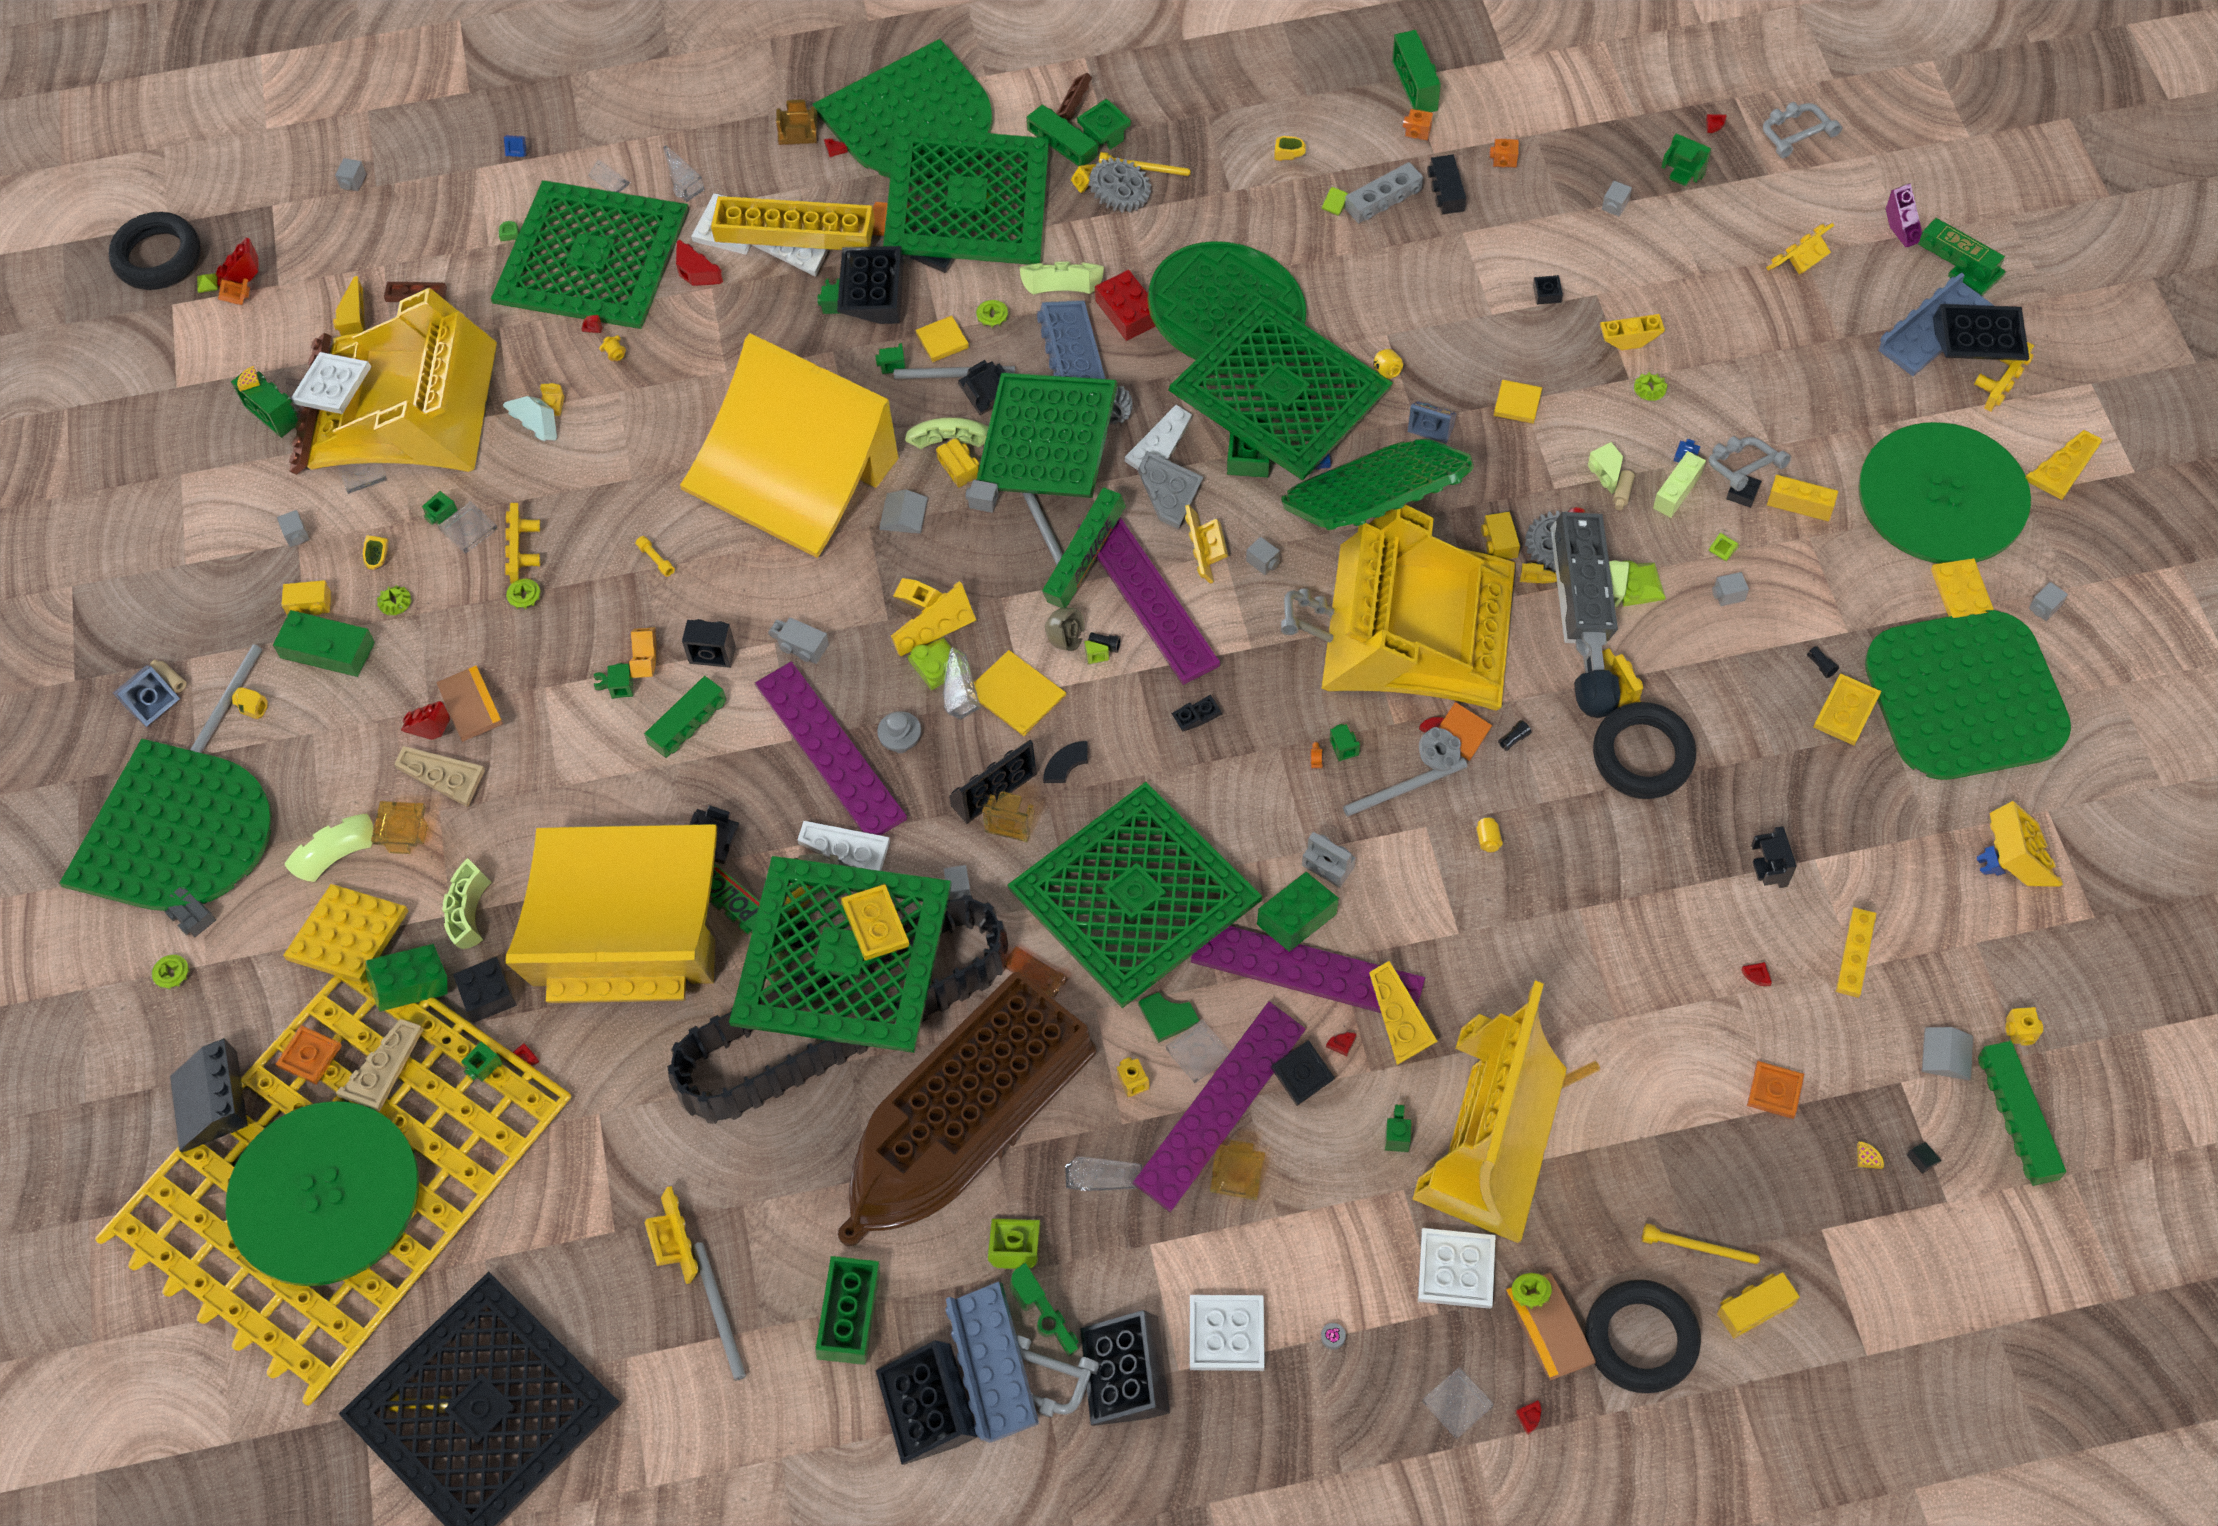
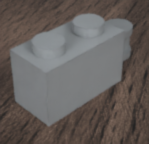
[768,618,829,664]

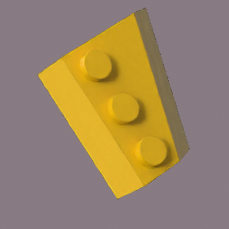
[1989,801,2064,887]

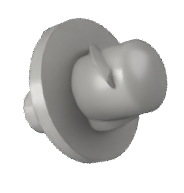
[877,711,922,754]
[1419,727,1461,771]

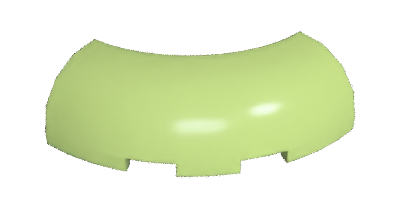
[1020,262,1104,295]
[905,418,989,449]
[284,814,374,882]
[442,858,492,949]

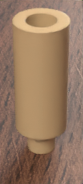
[1613,470,1635,510]
[150,659,187,693]

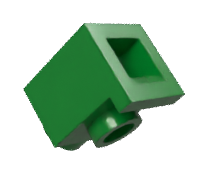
[875,343,906,374]
[422,491,459,526]
[1329,724,1360,762]
[461,1041,503,1082]

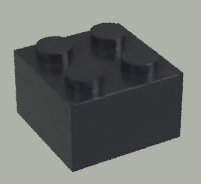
[682,619,736,668]
[453,956,517,1023]

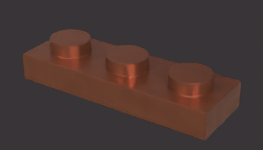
[1056,73,1092,121]
[384,281,447,302]

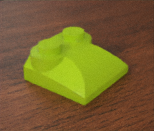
[1622,560,1666,607]
[907,637,967,690]
[988,1219,1040,1269]

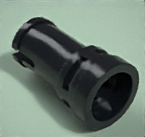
[1088,632,1121,653]
[1807,646,1839,678]
[1498,720,1532,751]

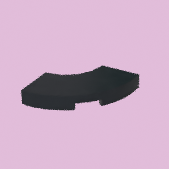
[1043,741,1088,783]

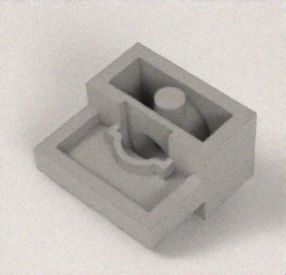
[1302,832,1355,888]

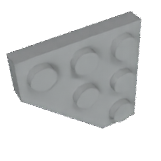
[1138,451,1203,529]

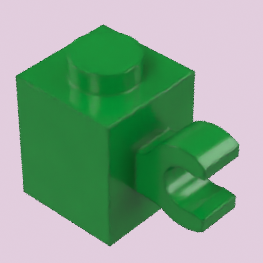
[817,278,841,314]
[594,663,633,699]
[1385,1104,1411,1152]

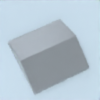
[879,489,928,534]
[1922,1027,1973,1081]

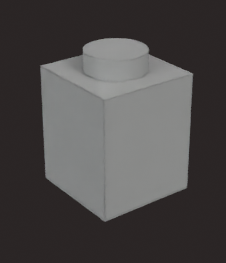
[335,158,367,191]
[1602,181,1632,217]
[965,480,999,513]
[277,510,310,547]
[1246,537,1280,575]
[1712,572,1749,606]
[2029,582,2068,621]
[944,865,971,900]

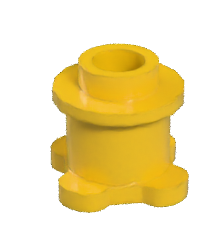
[599,335,626,361]

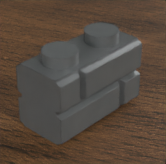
[164,887,216,937]

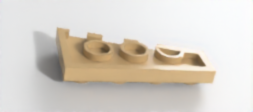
[394,746,485,807]
[336,1019,423,1111]

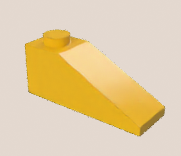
[333,276,365,336]

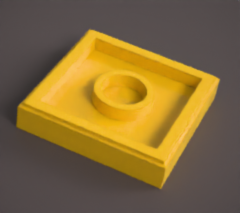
[916,315,969,363]
[1493,380,1542,424]

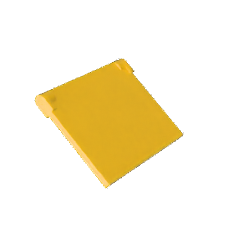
[965,650,1066,736]

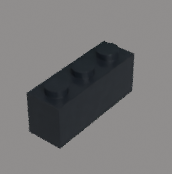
[1427,154,1466,215]

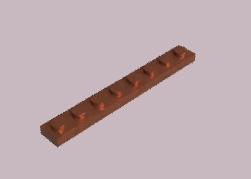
[289,333,331,475]

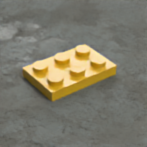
[1931,558,1994,618]
[1813,673,1881,746]
[841,884,909,961]

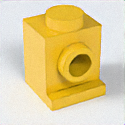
[1116,1057,1149,1098]

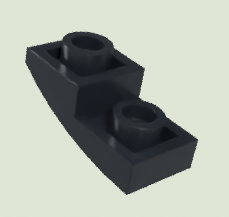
[1171,694,1222,732]

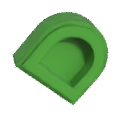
[499,221,519,242]

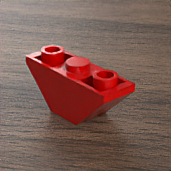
[216,237,258,286]
[676,239,723,286]
[401,701,451,740]

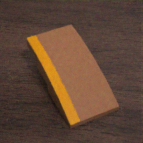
[436,666,503,742]
[1506,1273,1595,1381]

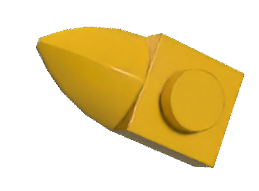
[1520,563,1557,583]

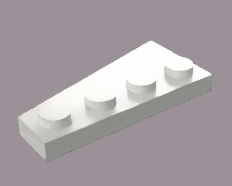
[751,244,829,277]
[1125,405,1192,470]
[798,821,890,871]

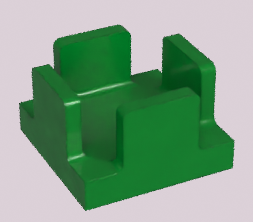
[1077,98,1131,150]
[1661,133,1712,186]

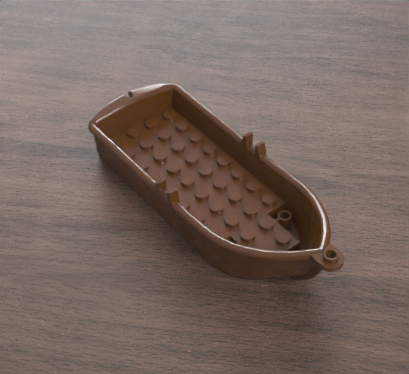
[838,972,1097,1246]

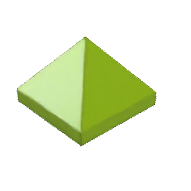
[197,273,218,293]

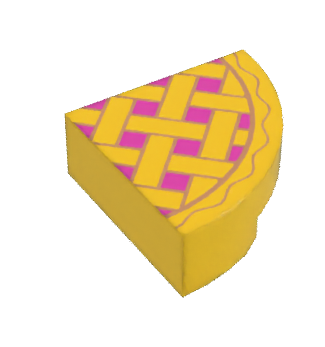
[237,366,260,391]
[1857,1141,1884,1169]

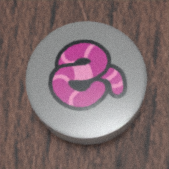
[1321,1323,1346,1350]

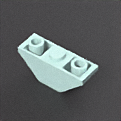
[503,396,557,441]

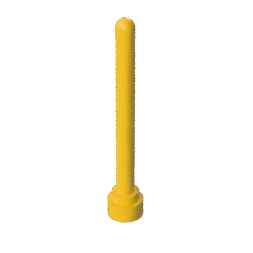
[1099,152,1191,176]
[1641,1223,1760,1264]

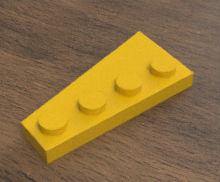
[2025,430,2103,500]
[891,581,976,657]
[1369,961,1438,1065]

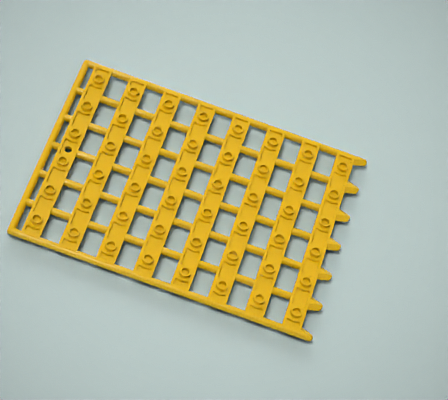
[95,975,571,1406]

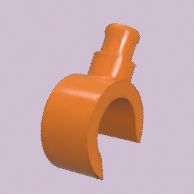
[1311,742,1323,768]

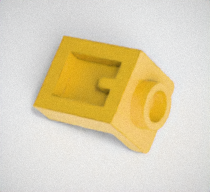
[1071,164,1096,193]
[540,383,564,416]

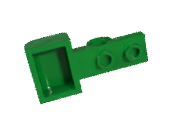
[1009,1263,1079,1357]

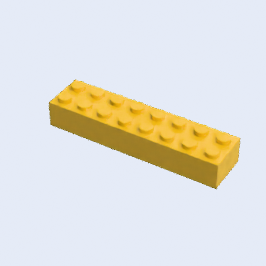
[711,196,875,250]

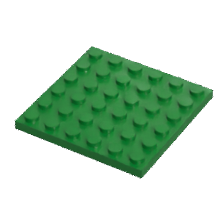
[976,373,1118,498]

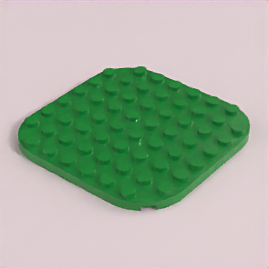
[1281,439,1474,530]
[1865,610,2071,780]

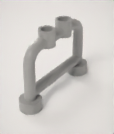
[1763,102,1842,158]
[1709,436,1791,491]
[1281,589,1334,643]
[1016,1335,1100,1418]

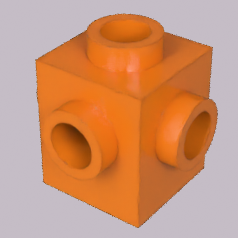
[1403,109,1433,140]
[1490,139,1518,168]

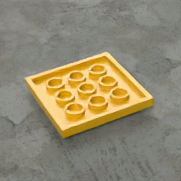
[283,884,409,984]

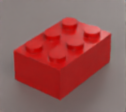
[1095,269,1156,341]

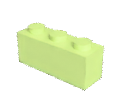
[1653,451,1706,518]

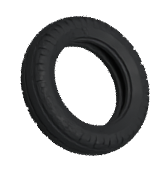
[109,212,200,290]
[1593,702,1696,799]
[1585,1279,1701,1393]

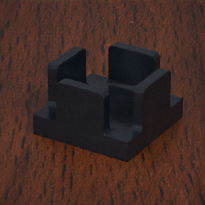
[958,360,1006,416]
[689,805,739,864]
[1751,826,1797,888]

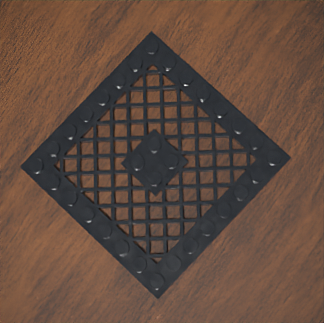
[338,1271,621,1526]

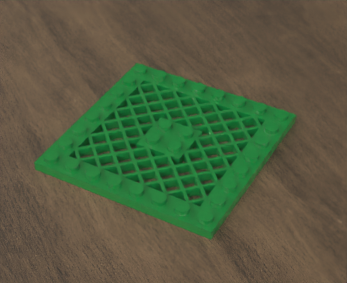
[883,125,1049,265]
[491,180,689,329]
[1168,297,1393,481]
[1007,782,1262,1009]
[729,856,952,1053]

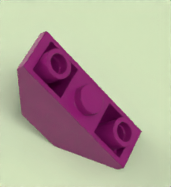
[1885,183,1922,247]

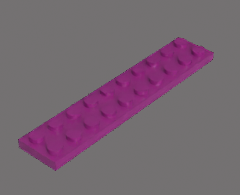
[1078,517,1220,685]
[755,661,907,836]
[1191,926,1425,1013]
[1132,1001,1306,1212]

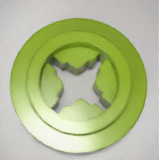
[976,300,1008,328]
[1634,372,1668,401]
[506,579,541,609]
[377,584,411,615]
[152,955,190,990]
[1512,1273,1552,1309]

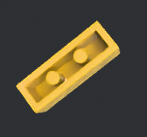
[1767,475,1838,522]
[1717,1272,1800,1339]

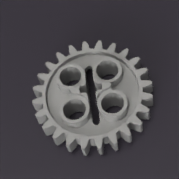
[1088,157,1151,213]
[1525,511,1567,572]

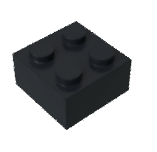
[1533,275,1563,305]
[1726,475,1762,508]

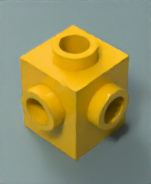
[2005,1007,2043,1046]

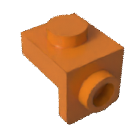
[218,278,250,305]

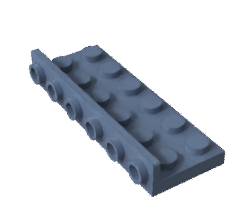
[1878,273,1994,376]
[1037,301,1105,379]
[946,1282,1039,1443]

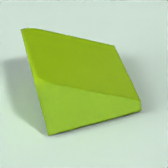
[1322,187,1348,216]
[1708,533,1740,562]
[1084,641,1109,664]

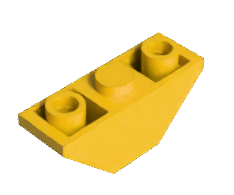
[1600,314,1665,350]
[893,578,943,610]

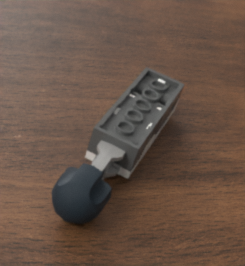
[1550,507,1620,718]

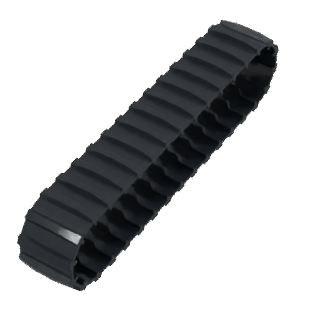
[667,895,1008,1124]

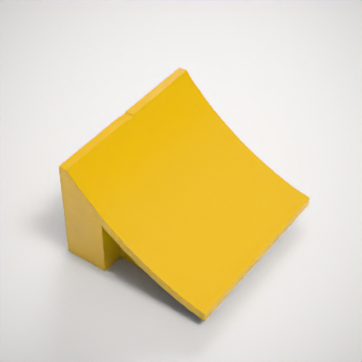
[307,288,497,472]
[680,333,899,558]
[1321,505,1515,711]
[506,825,717,1003]
[1413,980,1567,1243]

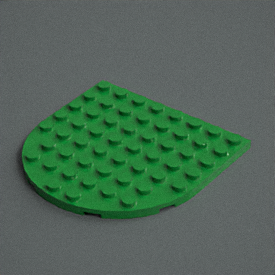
[812,39,992,178]
[59,738,272,911]

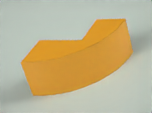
[629,627,656,678]

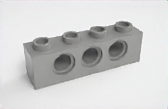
[1345,162,1423,224]

